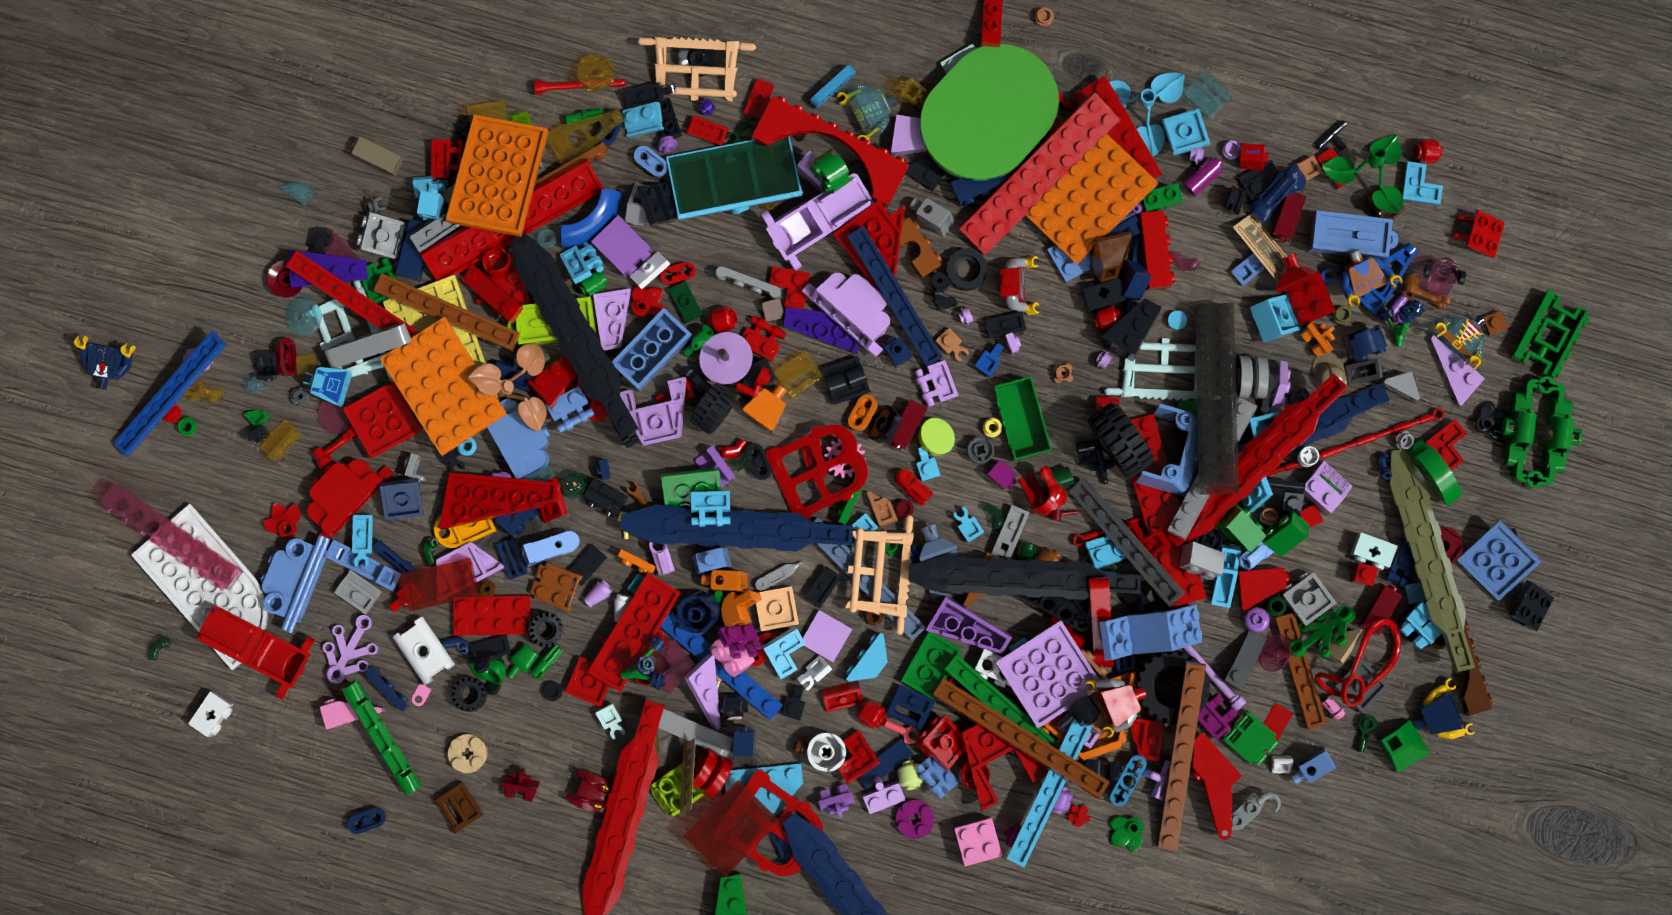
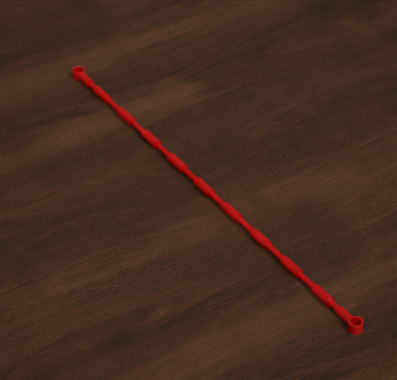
[1072,408,1444,546]

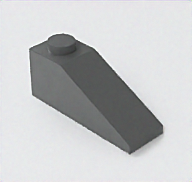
[1222,631,1266,690]

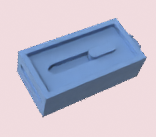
[1309,210,1398,260]

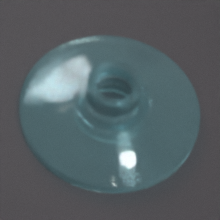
[285,298,322,336]

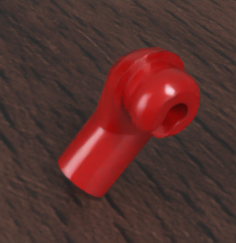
[719,438,747,459]

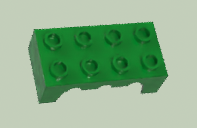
[993,376,1052,462]

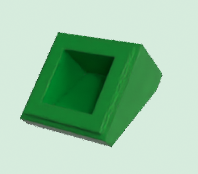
[1177,400,1199,418]

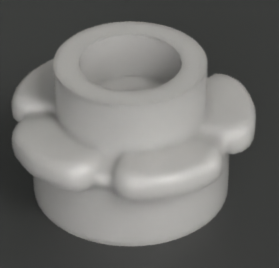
[1395,431,1414,449]

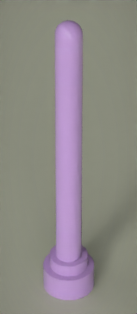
[1183,646,1246,712]

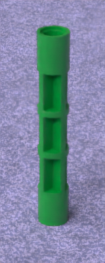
[341,680,422,795]

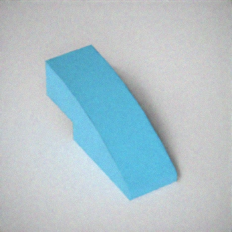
[1211,544,1241,608]

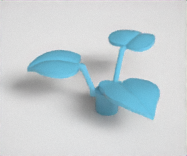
[1110,73,1184,156]

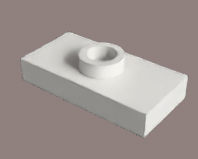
[630,252,670,289]

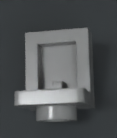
[404,453,426,484]

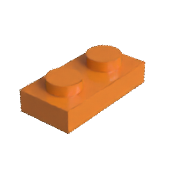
[618,549,656,575]

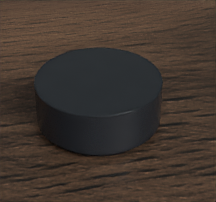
[543,682,563,701]

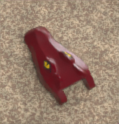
[565,769,613,814]

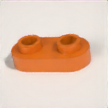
[848,394,878,431]

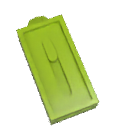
[508,297,596,347]

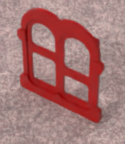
[766,424,868,520]
[713,769,823,876]

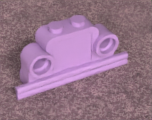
[802,273,890,358]

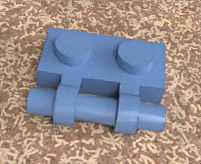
[545,386,595,432]
[915,757,959,799]

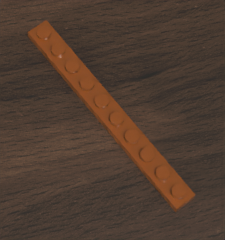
[1157,661,1206,851]
[933,678,1110,799]

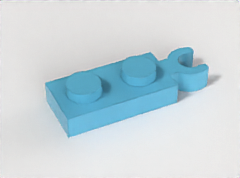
[352,515,373,568]

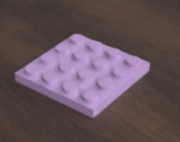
[995,621,1099,728]

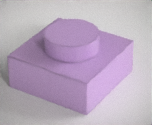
[1004,332,1021,355]

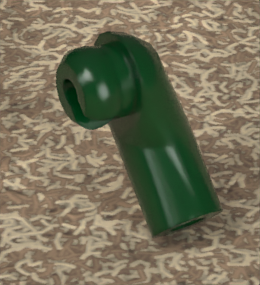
[422,538,439,567]

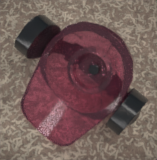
[1423,257,1466,296]

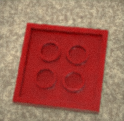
[343,381,422,460]

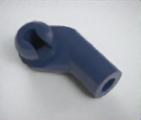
[1377,452,1392,480]

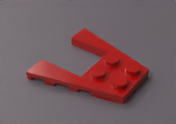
[961,724,1048,811]

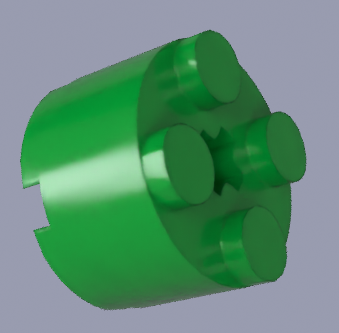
[809,149,853,194]

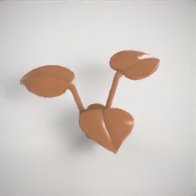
[467,344,547,432]

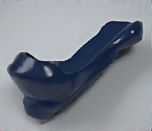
[1249,165,1306,223]

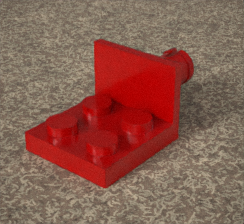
[1276,253,1336,326]

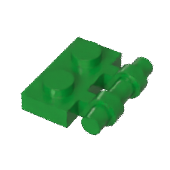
[362,258,400,304]

